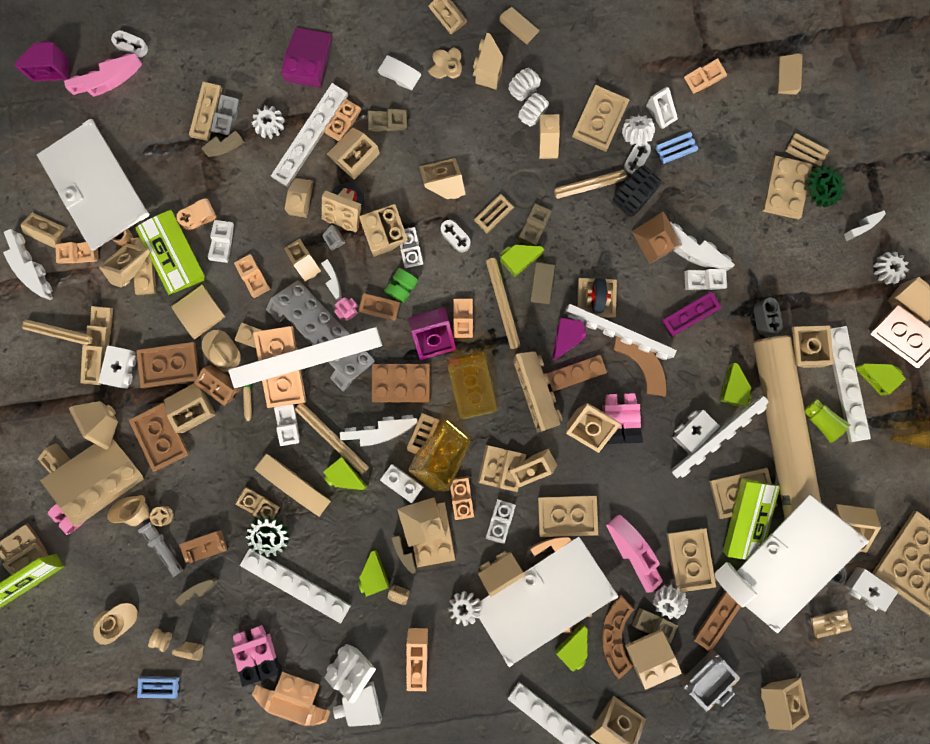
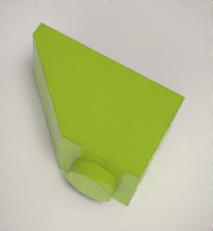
[500,245,544,277]
[719,363,752,407]
[856,363,906,396]
[324,457,367,490]
[358,549,390,597]
[555,623,587,672]

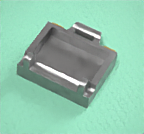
[679,649,740,712]

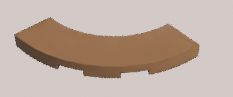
[613,336,666,397]
[602,594,634,679]

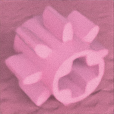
[334,297,358,321]

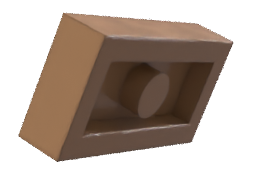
[358,293,401,322]

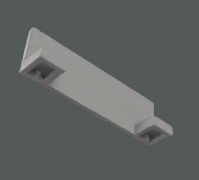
[266,280,375,391]

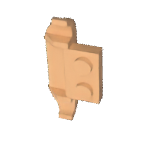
[252,672,331,726]

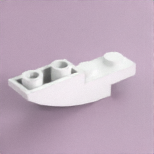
[670,222,735,271]
[3,229,53,300]
[340,415,418,446]

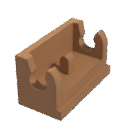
[194,364,243,406]
[179,530,228,563]

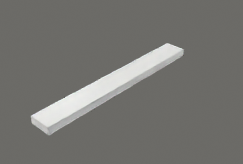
[228,327,382,389]

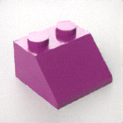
[15,41,69,82]
[408,307,456,360]
[551,318,587,361]

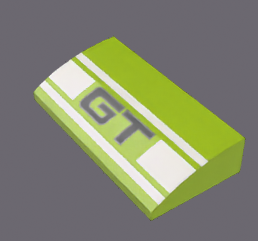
[135,210,204,295]
[723,478,780,560]
[0,554,64,608]

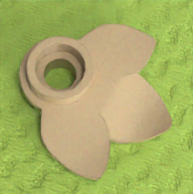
[428,47,462,79]

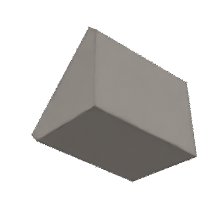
[322,225,346,251]

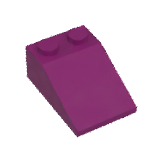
[281,28,332,88]

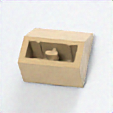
[473,33,503,90]
[327,128,380,180]
[359,204,408,257]
[164,384,217,433]

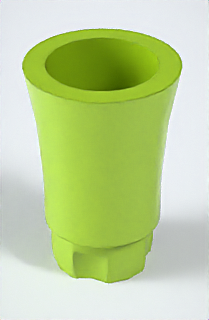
[804,399,851,443]

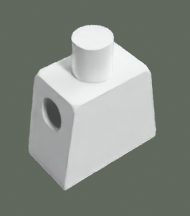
[333,681,382,726]

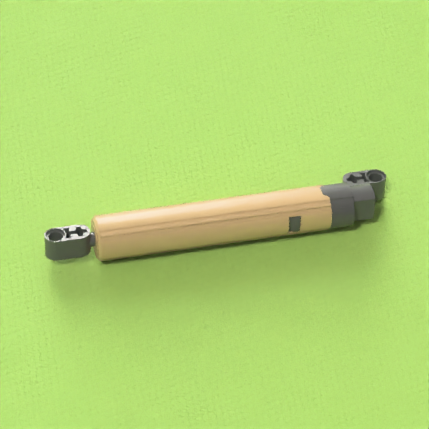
[753,298,846,585]

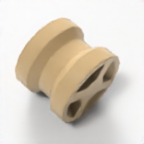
[150,506,174,526]
[148,628,172,652]

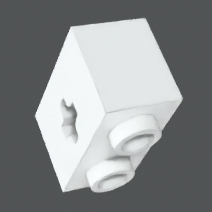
[98,345,137,389]
[672,410,720,454]
[380,464,424,503]
[844,567,898,612]

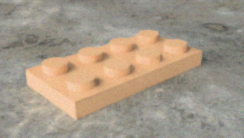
[253,326,306,408]

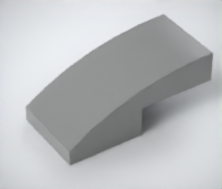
[211,95,241,135]

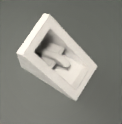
[646,86,678,129]

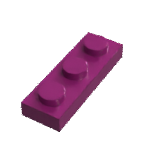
[662,292,722,337]

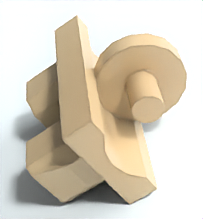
[810,609,852,638]

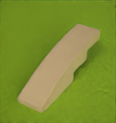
[80,306,113,385]
[254,453,331,517]

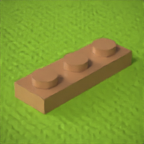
[547,355,607,392]
[693,591,741,652]

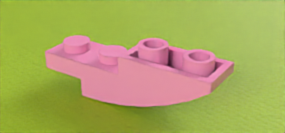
[64,54,142,97]
[606,515,663,593]

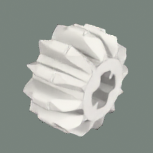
[508,68,541,101]
[518,93,549,127]
[252,105,285,139]
[622,115,655,146]
[873,252,909,284]
[653,584,688,619]
[448,591,482,626]

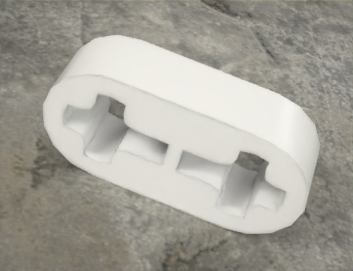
[111,31,148,57]
[623,143,651,176]
[441,220,471,252]

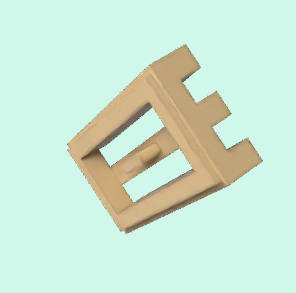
[785,133,829,167]
[474,194,514,234]

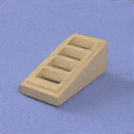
[407,413,440,457]
[388,585,411,605]
[172,642,204,661]

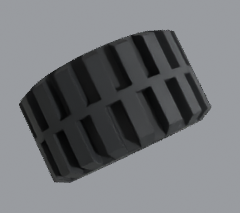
[612,165,662,217]

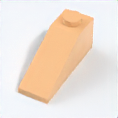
[407,628,428,691]

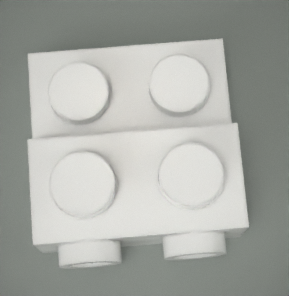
[324,644,376,704]

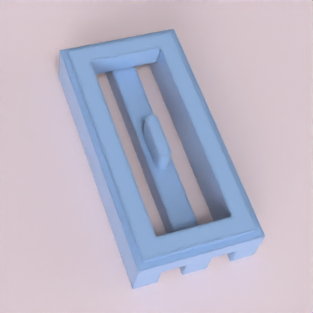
[655,132,698,164]
[137,676,179,698]

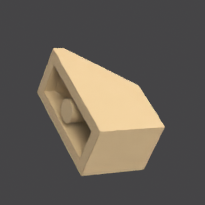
[539,114,560,159]
[285,178,314,218]
[284,238,321,281]
[510,449,558,487]

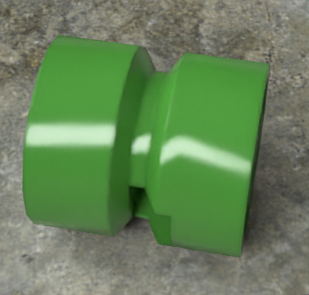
[384,268,419,304]

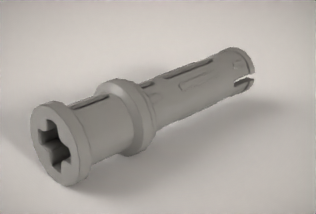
[138,522,184,577]

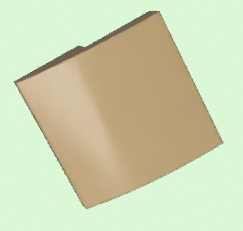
[172,285,225,339]
[477,445,526,492]
[0,522,49,576]

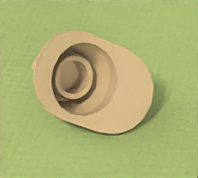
[202,330,241,372]
[107,495,150,526]
[93,603,138,645]

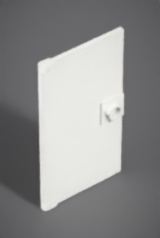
[37,119,149,251]
[737,494,869,633]
[476,537,618,667]

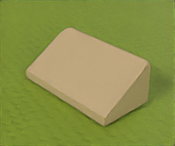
[428,0,468,34]
[499,7,539,45]
[778,54,802,95]
[21,212,66,248]
[38,444,71,473]

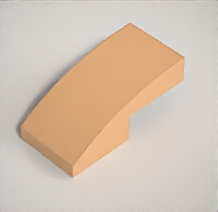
[684,58,727,94]
[55,242,99,264]
[234,254,271,298]
[454,298,473,338]
[529,536,571,556]

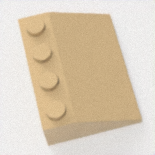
[513,352,562,433]
[40,439,144,527]

